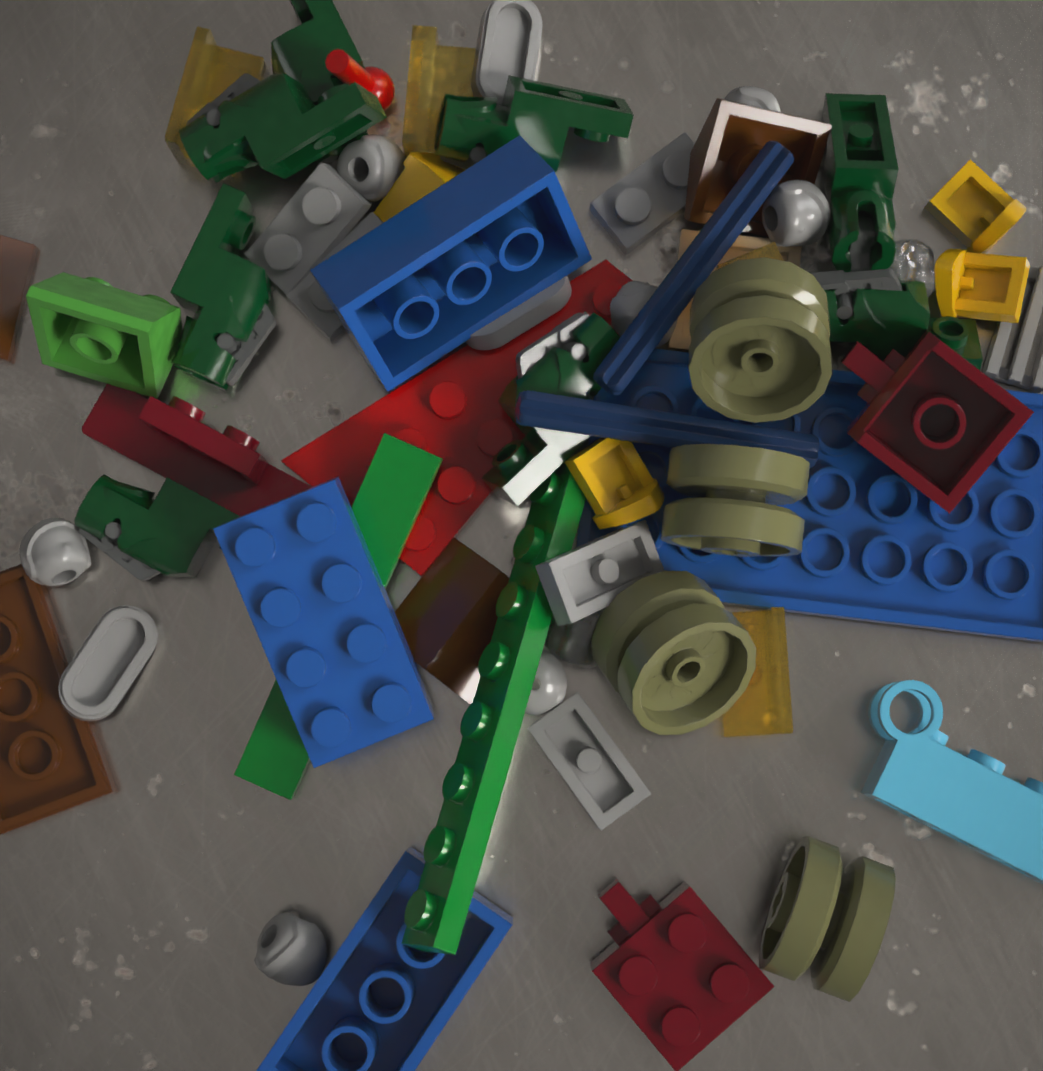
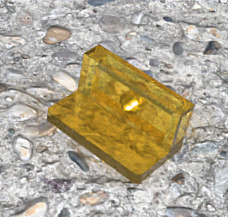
[402,25,476,157]
[165,26,266,177]
[720,607,793,737]

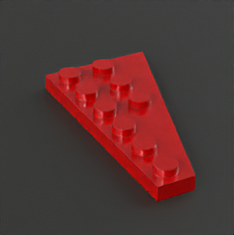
[281,259,633,577]

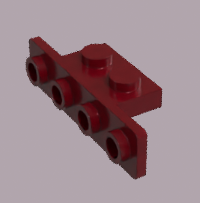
[82,384,312,516]

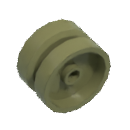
[689,257,832,423]
[661,444,810,557]
[592,570,756,735]
[759,836,896,1002]

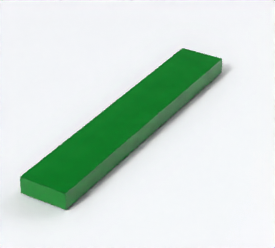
[234,433,443,800]

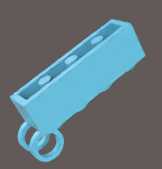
[861,680,1043,885]

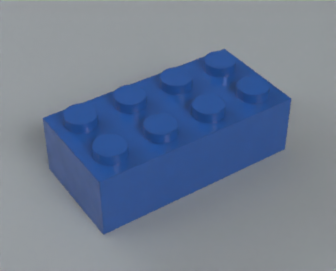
[310,135,592,392]
[213,476,434,768]
[256,847,513,1071]

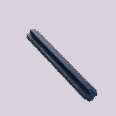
[593,141,794,396]
[515,390,820,468]

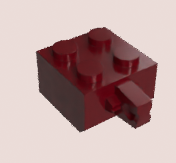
[841,330,1034,514]
[590,879,775,1071]

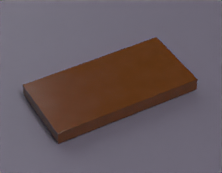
[0,564,117,836]

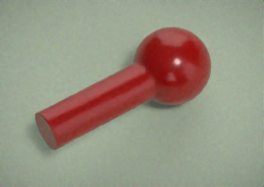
[325,49,395,111]

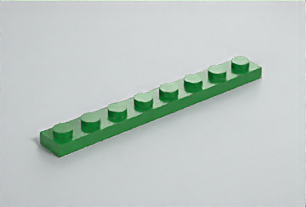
[401,459,586,955]

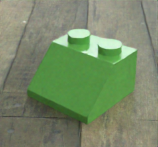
[26,272,183,399]

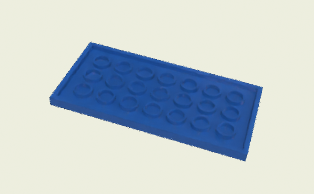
[576,349,1043,642]

